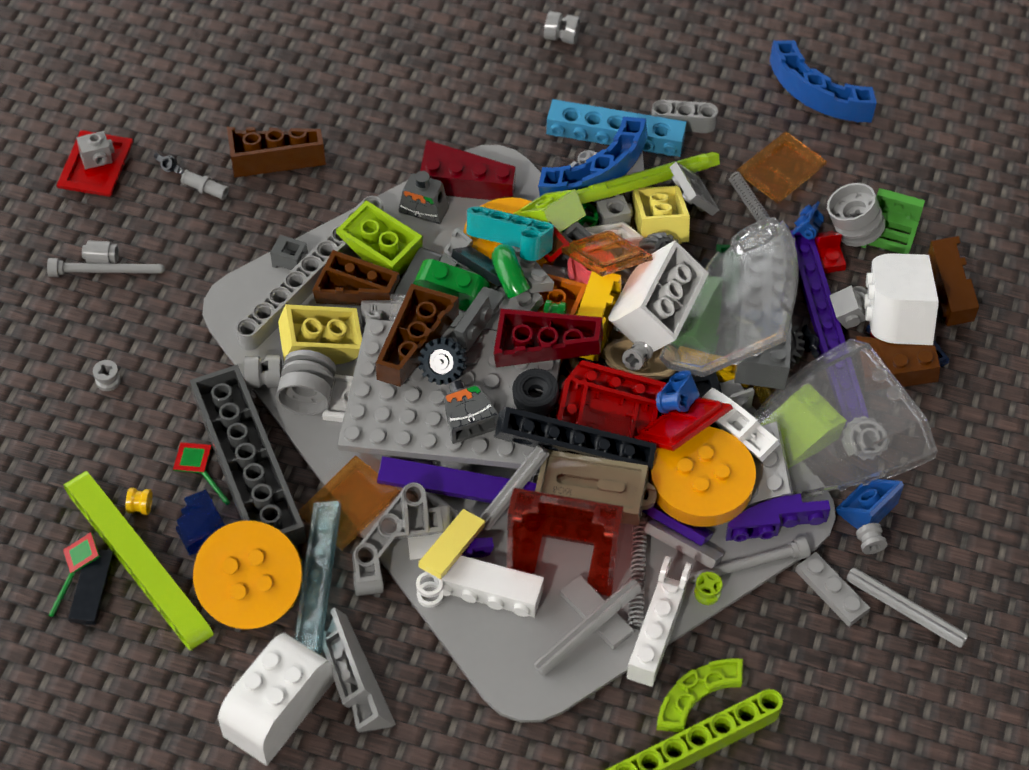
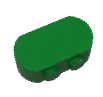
[413,259,491,311]

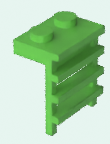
[861,188,925,254]

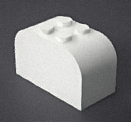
[609,240,709,352]
[864,253,939,345]
[218,633,334,766]

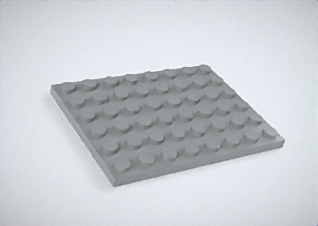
[337,319,561,471]

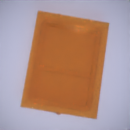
[736,131,827,204]
[561,231,653,277]
[298,455,400,550]

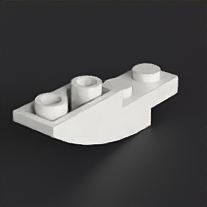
[702,388,780,462]

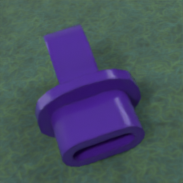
[461,537,494,558]

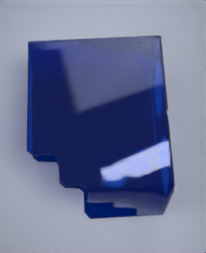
[175,490,225,556]

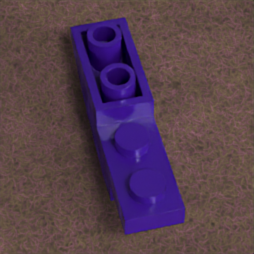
[725,493,830,542]

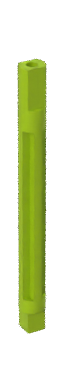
[576,152,720,204]

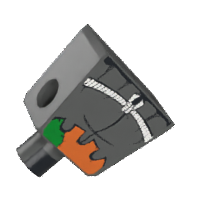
[399,171,449,224]
[444,380,498,444]

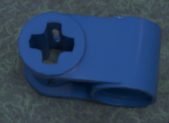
[656,370,700,413]

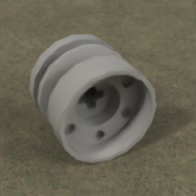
[827,183,886,247]
[276,350,336,415]

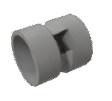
[544,11,581,45]
[244,355,282,389]

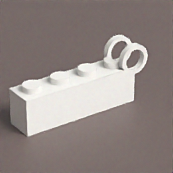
[416,556,544,618]
[627,556,692,687]

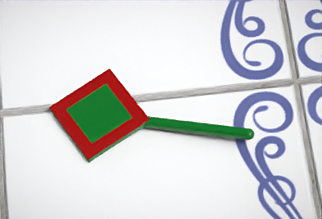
[173,442,230,505]
[49,532,100,617]

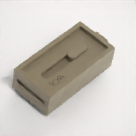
[534,449,657,526]

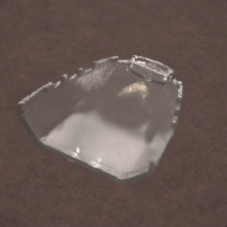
[659,217,798,377]
[752,339,937,498]

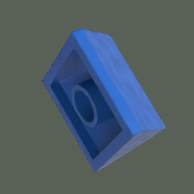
[835,478,904,530]

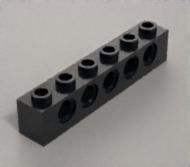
[494,407,657,471]

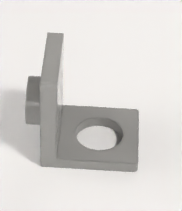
[720,379,754,409]

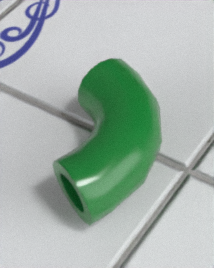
[492,244,530,299]

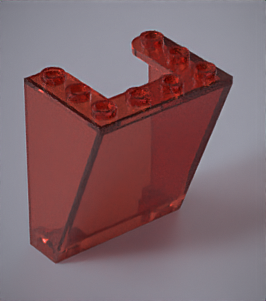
[507,487,625,596]

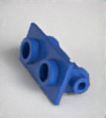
[792,201,824,239]

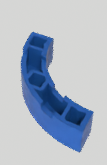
[769,40,877,122]
[538,116,648,196]

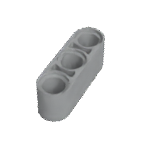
[651,100,718,133]

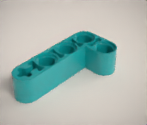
[466,206,554,261]

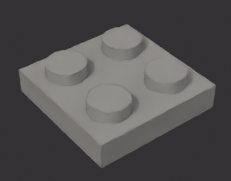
[669,162,719,216]

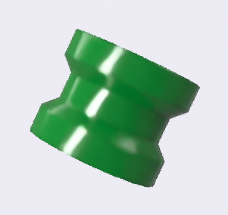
[543,300,567,314]

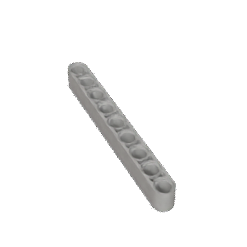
[236,196,384,350]

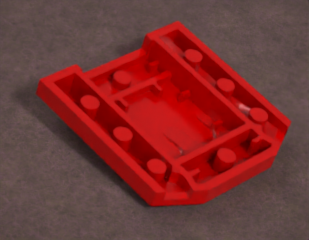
[555,360,666,472]

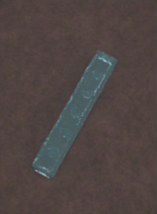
[295,501,341,654]

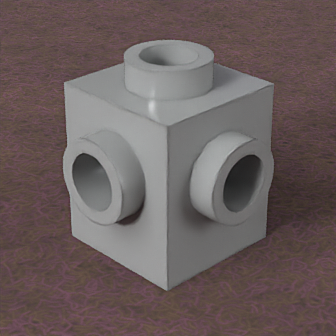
[76,131,115,169]

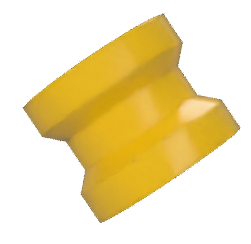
[125,487,153,515]

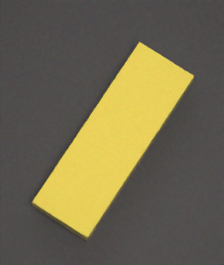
[419,509,485,580]

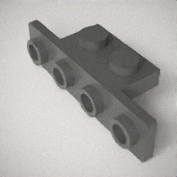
[448,287,505,355]

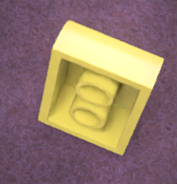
[633,186,690,244]
[278,304,362,365]

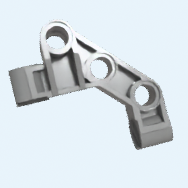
[352,482,452,596]

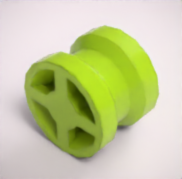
[694,572,722,605]

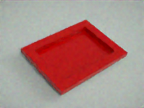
[56,130,133,197]
[634,397,733,451]

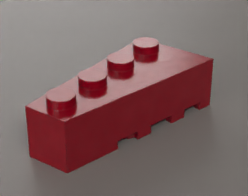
[420,140,516,200]
[493,309,603,368]

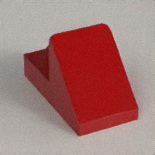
[814,231,846,273]

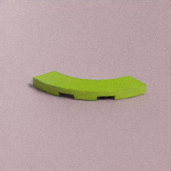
[656,658,743,732]

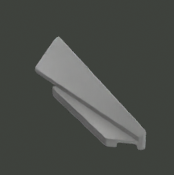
[320,607,395,732]

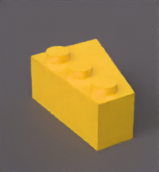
[576,268,622,362]

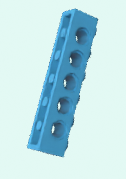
[546,99,686,157]

